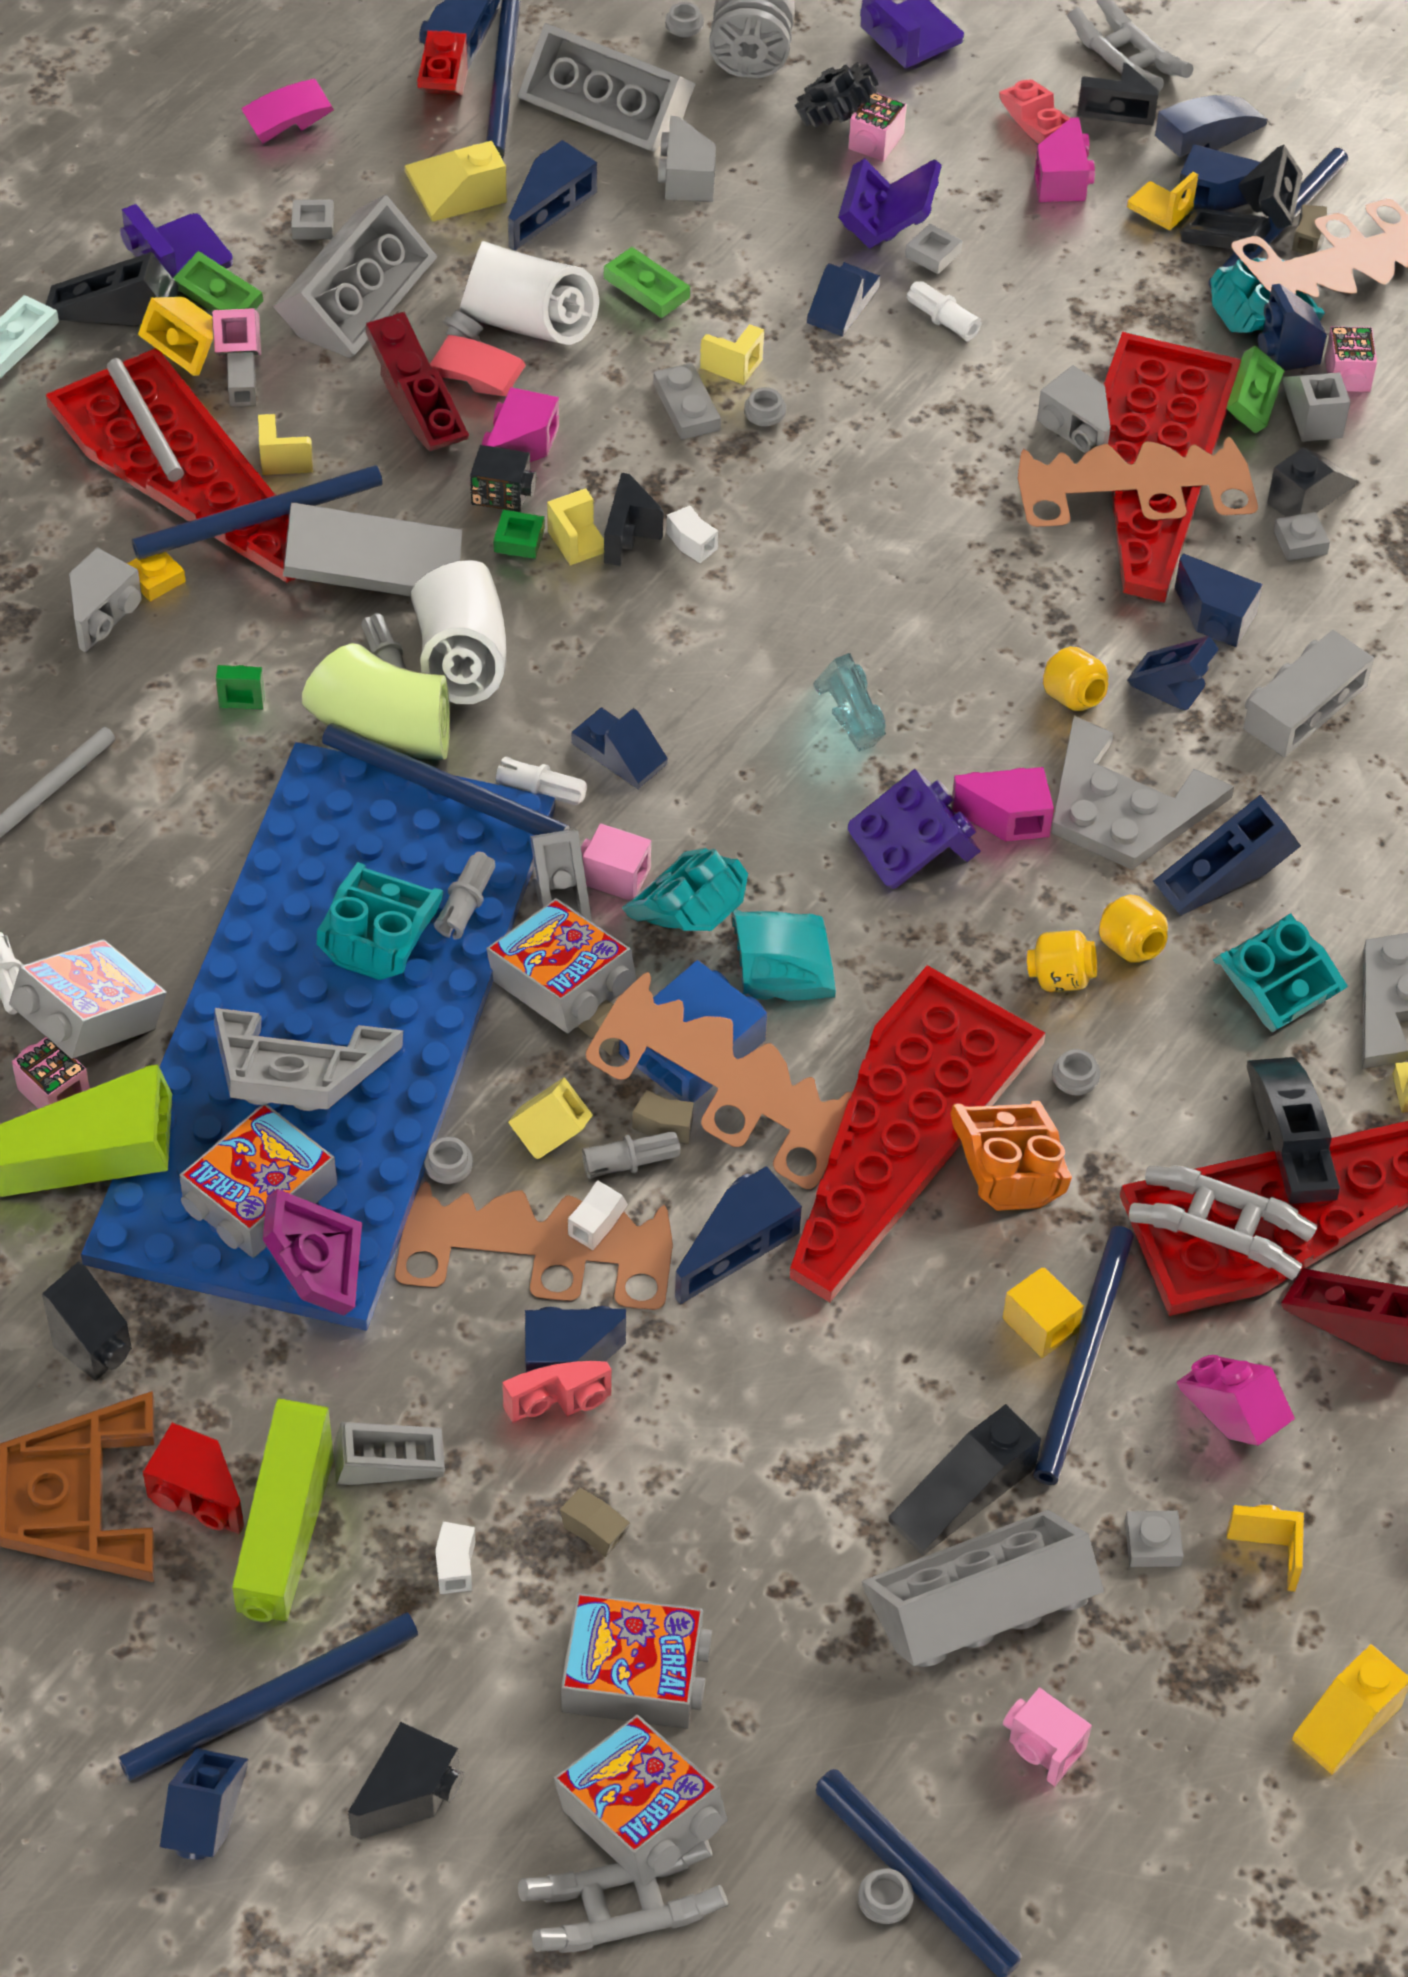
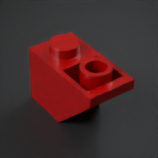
[417,30,468,96]
[143,1422,244,1534]

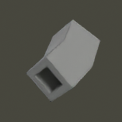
[227,352,256,407]

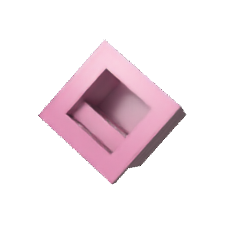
[1003,1687,1092,1787]

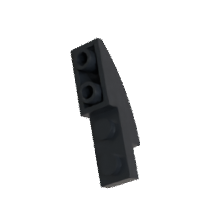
[1246,1057,1340,1204]

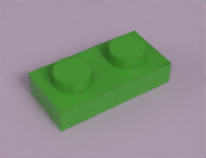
[604,247,690,318]
[173,251,264,312]
[1226,345,1284,434]

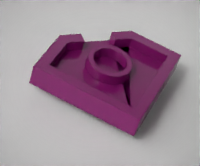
[262,1189,362,1316]

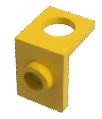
[1127,172,1198,230]
[1227,1505,1304,1592]

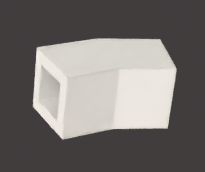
[667,506,718,563]
[568,1180,628,1250]
[435,1522,475,1594]

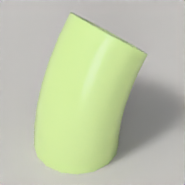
[302,643,450,760]

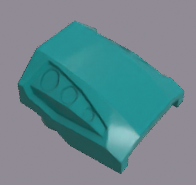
[1211,257,1325,333]
[622,848,748,931]
[316,862,443,980]
[731,909,836,1001]
[1213,913,1348,1033]

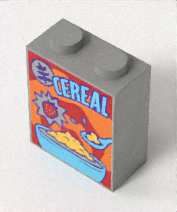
[486,898,637,1034]
[9,939,167,1059]
[179,1104,337,1258]
[561,1593,712,1729]
[553,1714,728,1887]

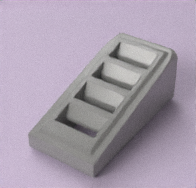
[334,1422,445,1485]

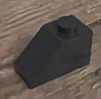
[1267,447,1356,517]
[42,1261,132,1381]
[348,1722,464,1840]

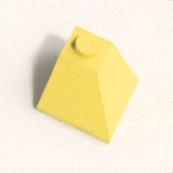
[405,141,507,222]

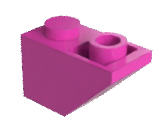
[1034,117,1095,202]
[481,387,559,463]
[951,767,1054,842]
[1176,1355,1295,1446]

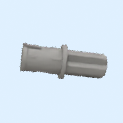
[361,613,407,670]
[434,852,495,939]
[582,1132,681,1179]

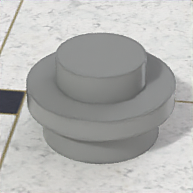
[665,2,704,38]
[443,310,483,342]
[744,387,786,426]
[1052,1049,1100,1095]
[424,1137,473,1184]
[858,1868,913,1924]

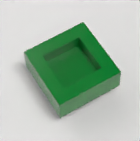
[493,510,545,559]
[216,665,265,710]

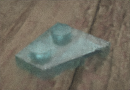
[813,653,886,752]

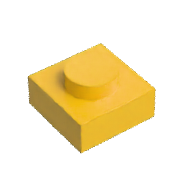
[127,552,186,602]

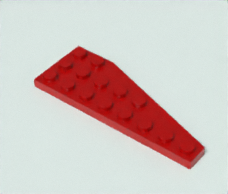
[1104,332,1242,603]
[46,348,297,583]
[789,965,1046,1303]
[1120,1121,1408,1316]

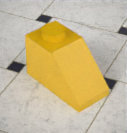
[138,297,213,376]
[1292,1644,1408,1775]

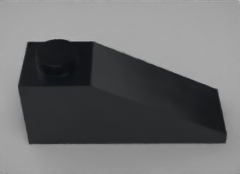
[45,252,179,326]
[888,1404,1041,1556]

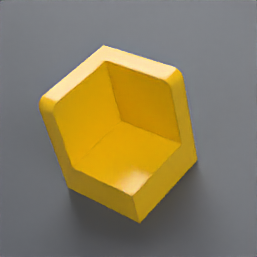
[1002,1268,1084,1359]

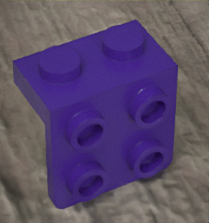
[860,0,964,69]
[838,158,942,249]
[120,204,233,278]
[847,769,981,889]

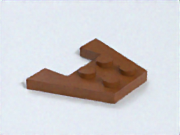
[0,1391,155,1582]

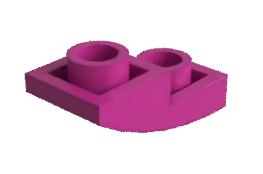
[241,79,334,144]

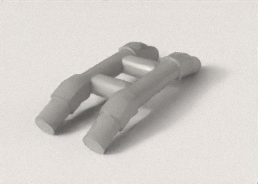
[1067,0,1193,91]
[1129,1165,1317,1280]
[518,1840,728,1953]

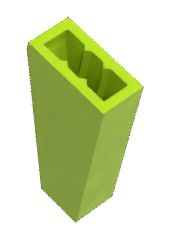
[0,1064,172,1197]
[232,1398,334,1622]

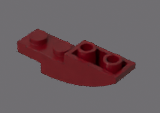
[365,311,469,451]

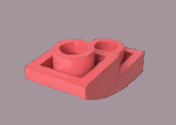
[999,79,1070,144]
[430,335,526,397]
[502,1361,612,1423]

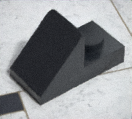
[1077,62,1159,126]
[1238,144,1303,230]
[604,472,664,566]

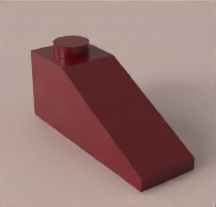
[1281,1269,1408,1365]

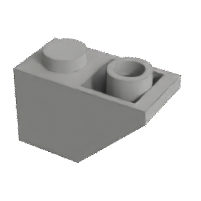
[658,116,716,202]
[1037,365,1110,452]
[1282,373,1351,442]
[69,547,142,652]

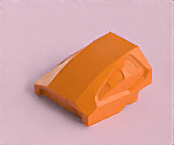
[951,1101,1072,1211]

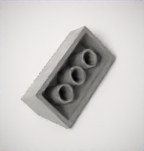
[517,23,696,152]
[273,194,438,358]
[862,1510,1104,1667]

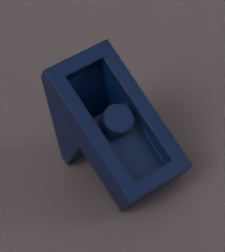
[806,262,880,337]
[1127,636,1219,710]
[571,707,668,789]

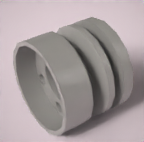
[709,0,795,78]

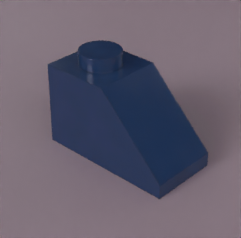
[1174,553,1263,648]
[159,1748,249,1860]

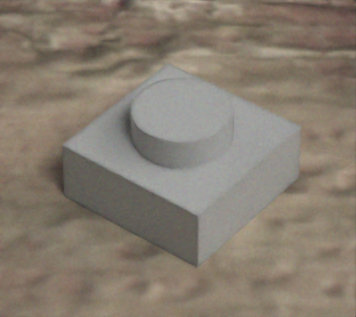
[291,200,334,240]
[905,223,962,274]
[1273,512,1330,561]
[1124,1510,1184,1567]

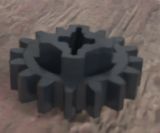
[795,62,879,128]

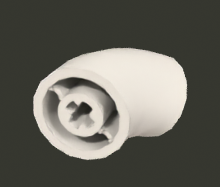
[459,241,599,345]
[411,560,507,704]

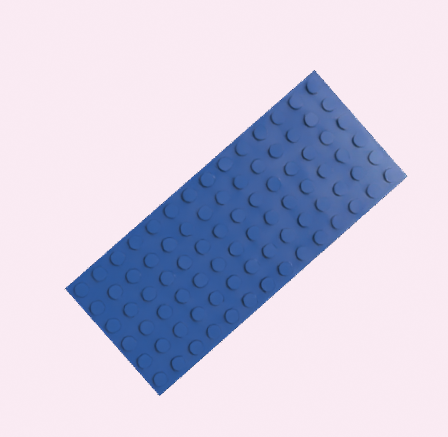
[81,742,555,1331]

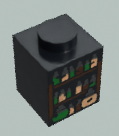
[470,445,537,512]

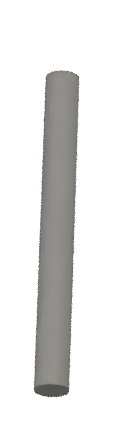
[107,358,184,481]
[0,727,115,838]

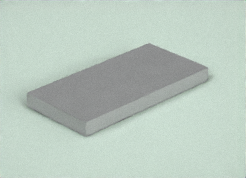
[283,502,462,596]

